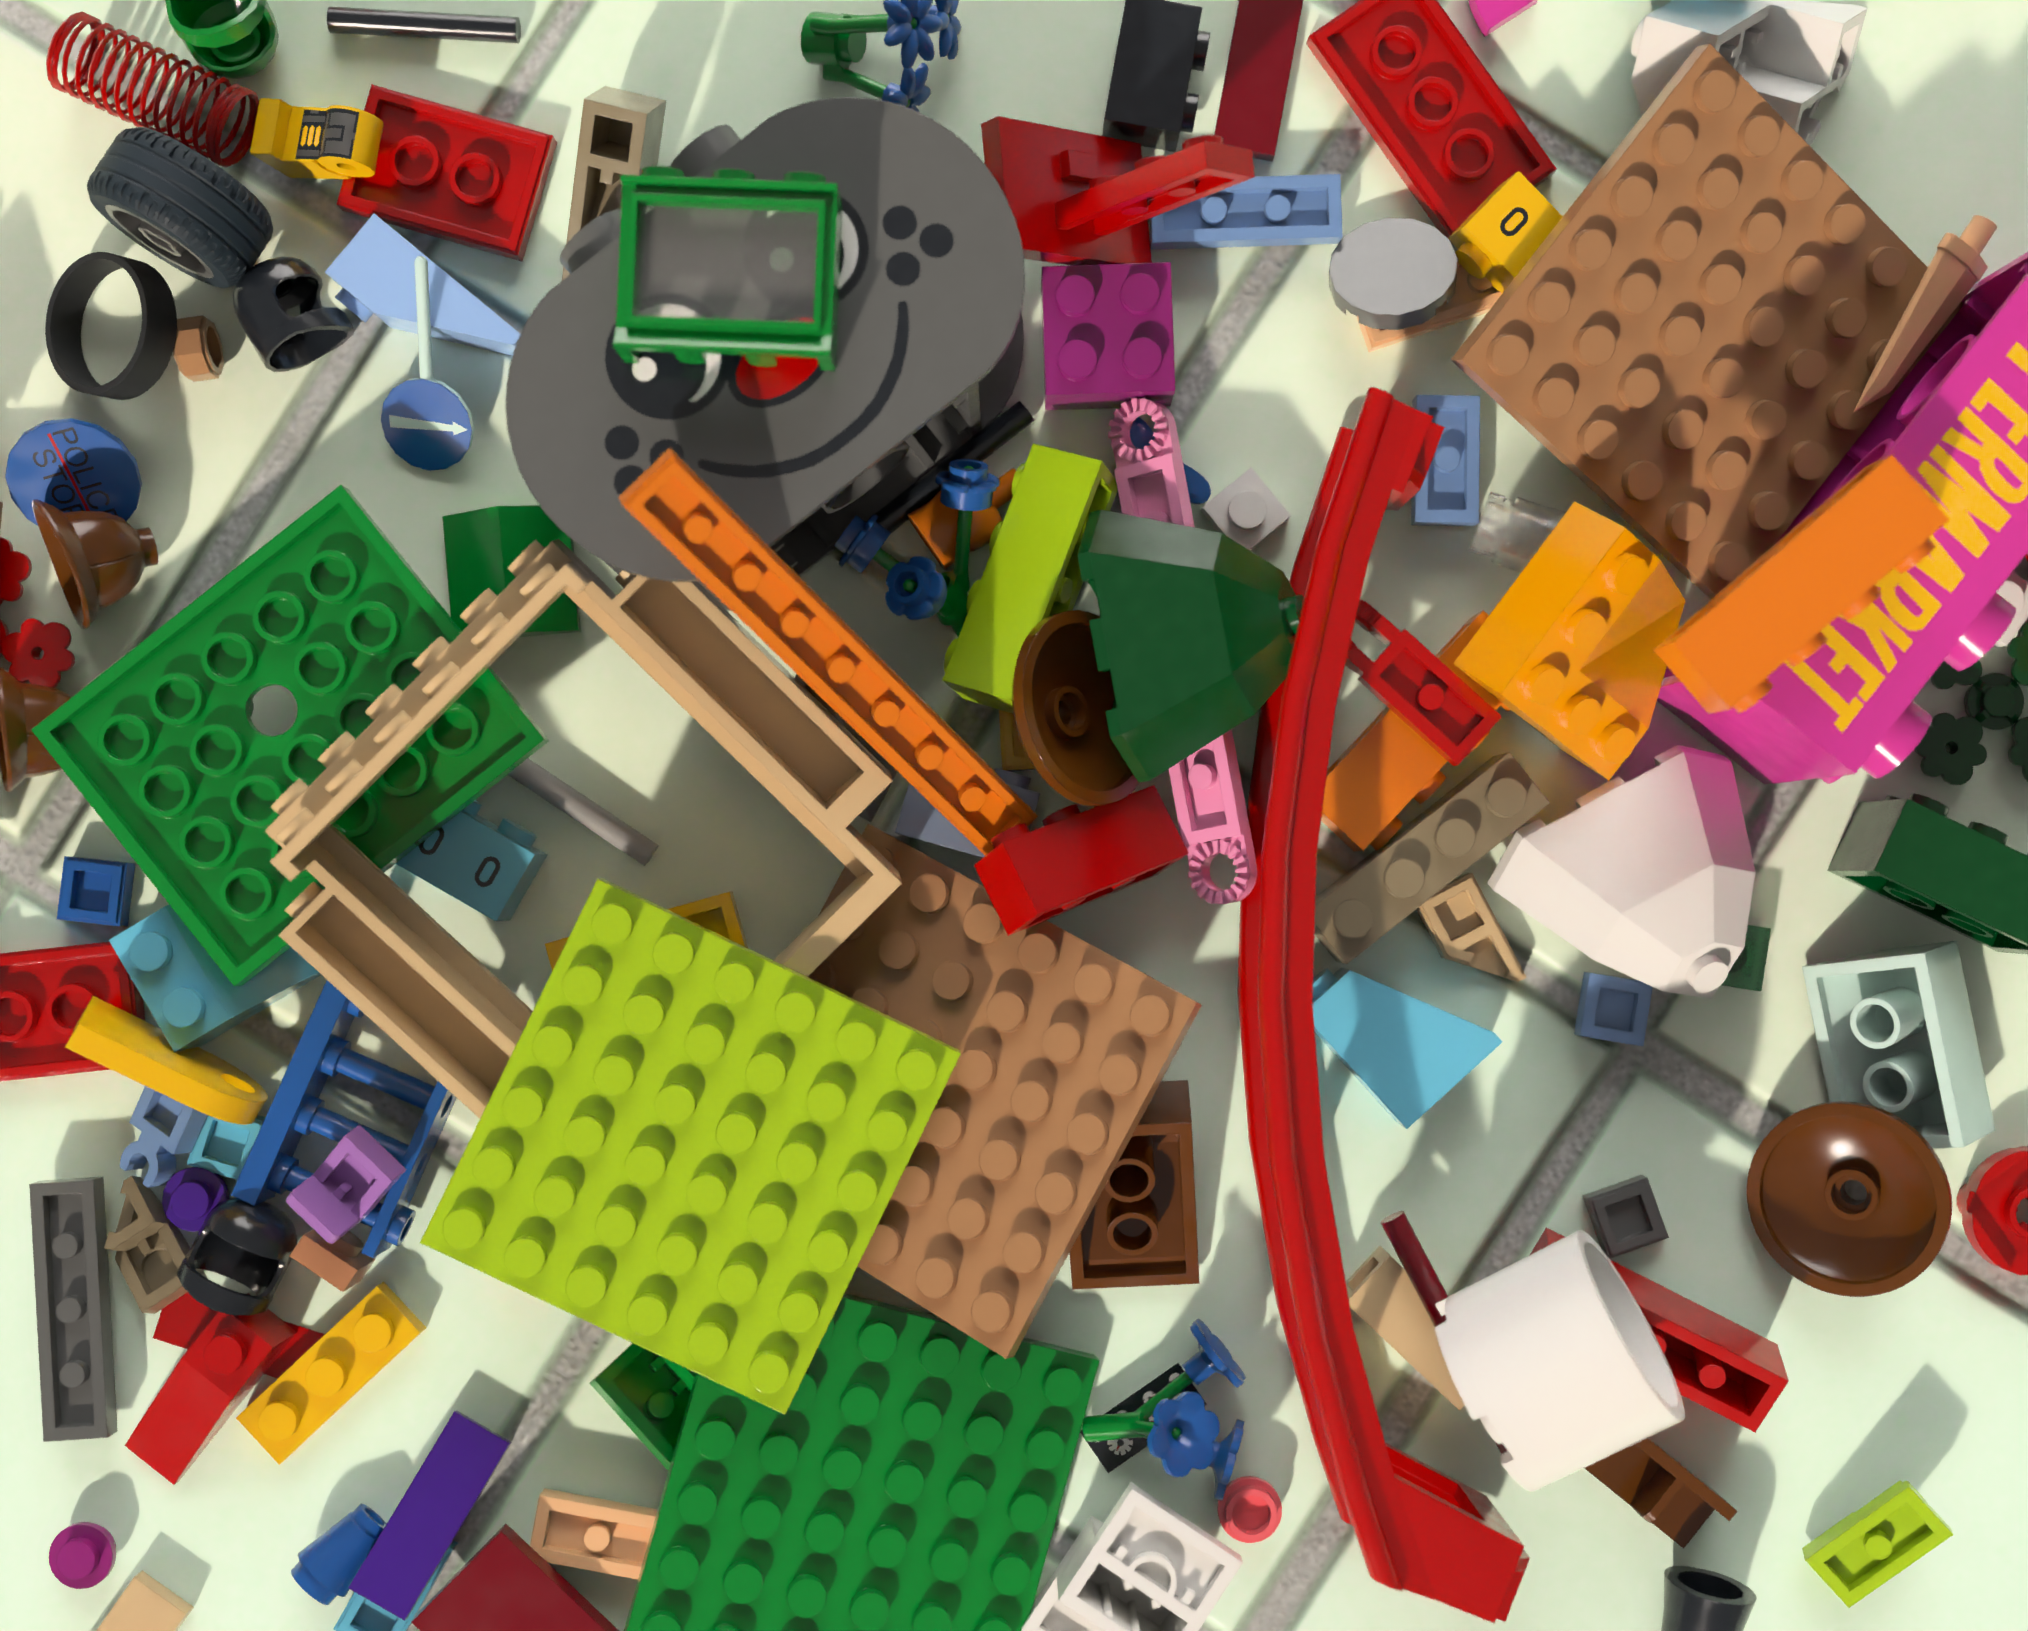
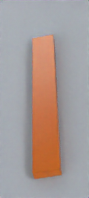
[618,448,1038,856]

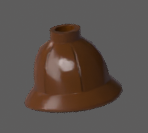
[32,499,158,629]
[0,668,73,792]

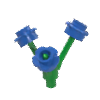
[834,459,1000,637]

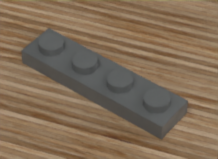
[29,1177,118,1442]

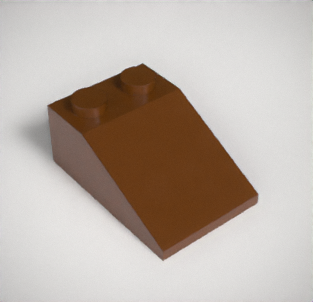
[1069,1080,1200,1290]

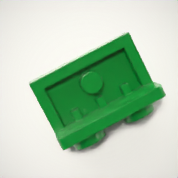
[590,1343,696,1471]

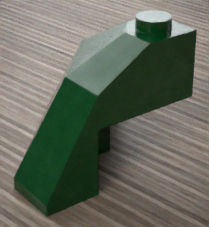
[1077,509,1304,783]

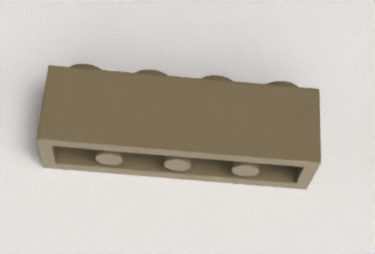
[1314,752,1550,964]

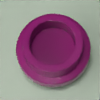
[49,1522,116,1589]

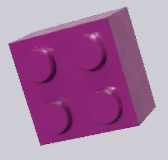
[1041,262,1175,411]

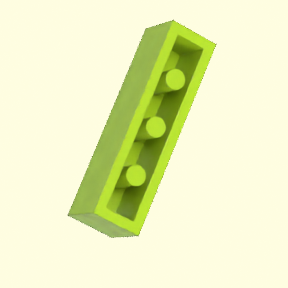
[942,443,1118,714]

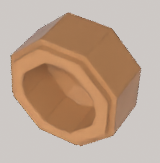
[173,315,224,382]

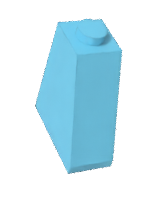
[1312,968,1502,1129]

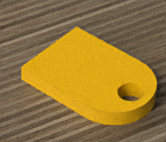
[65,996,268,1125]

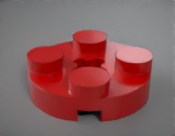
[1956,1146,2028,1275]

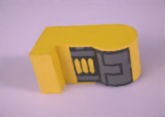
[250,98,383,179]

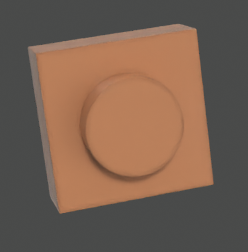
[289,1229,375,1292]

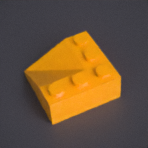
[1453,501,1686,781]

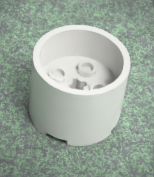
[1435,1230,1685,1492]

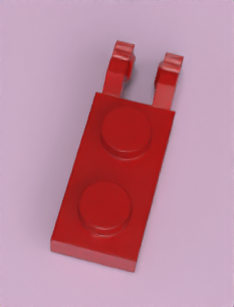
[1345,599,1502,766]

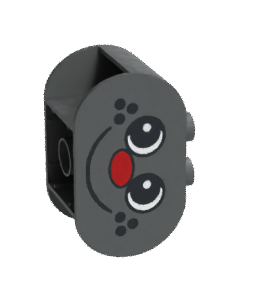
[505,97,1025,611]

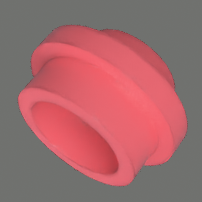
[1217,1476,1282,1543]

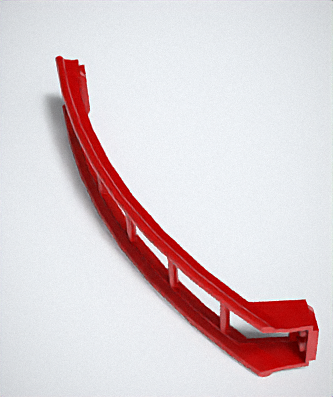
[1237,387,1530,1623]

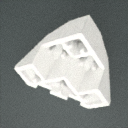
[1631,0,1868,147]
[1487,745,1756,999]

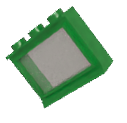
[613,166,843,371]

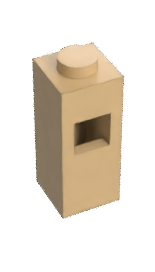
[1346,1246,1465,1411]

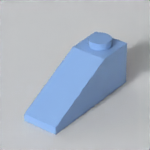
[325,214,520,356]

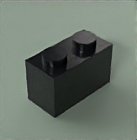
[1102,0,1211,152]

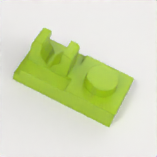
[1802,1480,1954,1608]

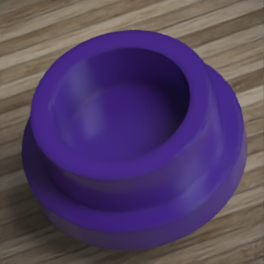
[162,1167,229,1232]

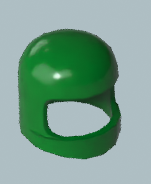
[165,0,279,80]

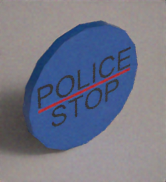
[5,418,142,526]

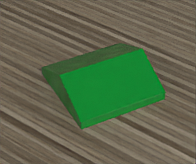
[442,505,581,637]

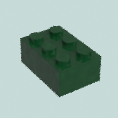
[1827,793,2028,955]

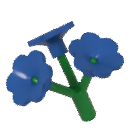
[1082,1319,1246,1501]

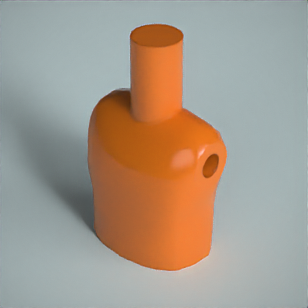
[907,468,1016,570]

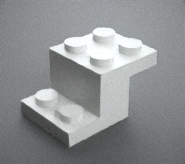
[1021,1482,1243,1631]

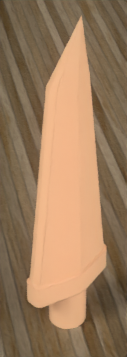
[1853,215,1997,413]

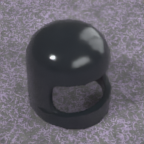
[233,257,355,372]
[177,1197,297,1315]

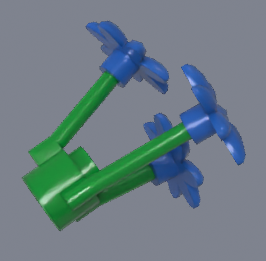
[801,0,962,113]

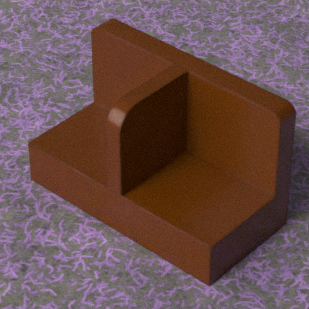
[1585,1437,1738,1549]

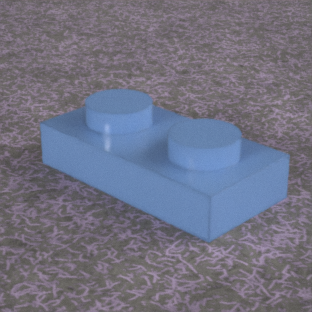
[1411,395,1480,526]

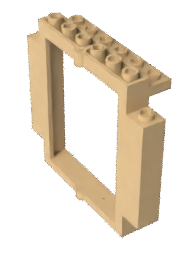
[265,539,902,1119]

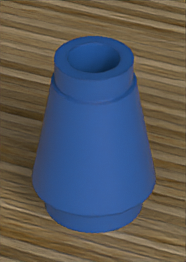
[291,1503,386,1605]

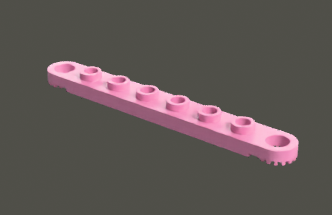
[1108,398,1257,904]

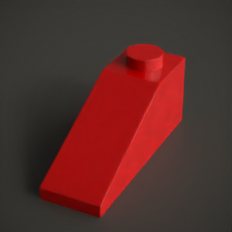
[124,1293,297,1485]

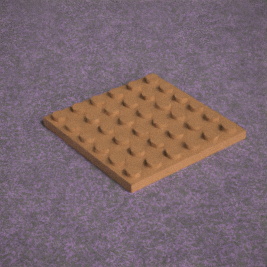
[1451,43,1963,600]
[808,824,1202,1359]

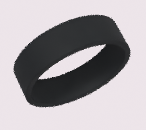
[45,252,177,400]

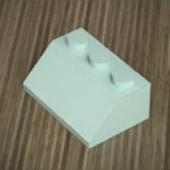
[1802,941,1995,1149]

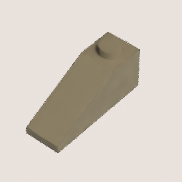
[562,86,667,280]

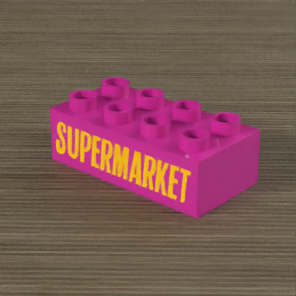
[1657,252,2028,785]

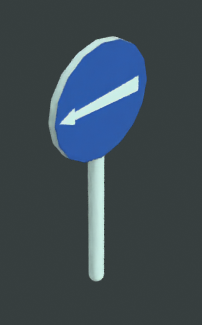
[381,256,474,471]

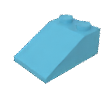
[109,905,321,1052]

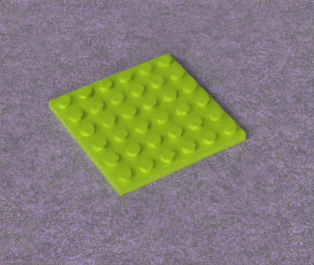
[420,878,961,1414]

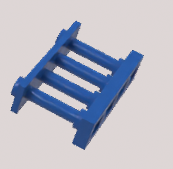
[231,980,457,1258]

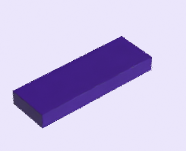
[348,1411,512,1621]

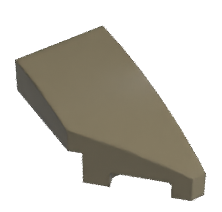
[104,1176,208,1314]

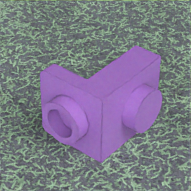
[286,1124,407,1244]

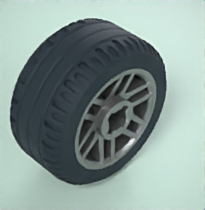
[87,127,273,288]

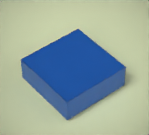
[57,856,136,926]

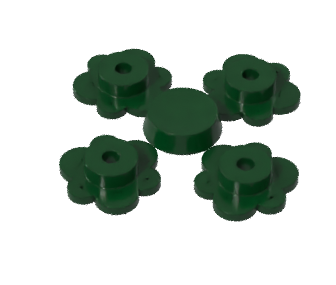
[1914,620,2028,785]

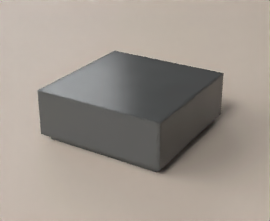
[1582,1175,1669,1259]

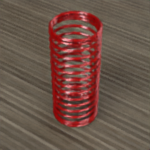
[46,11,259,168]

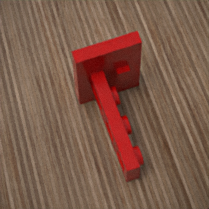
[981,116,1255,265]

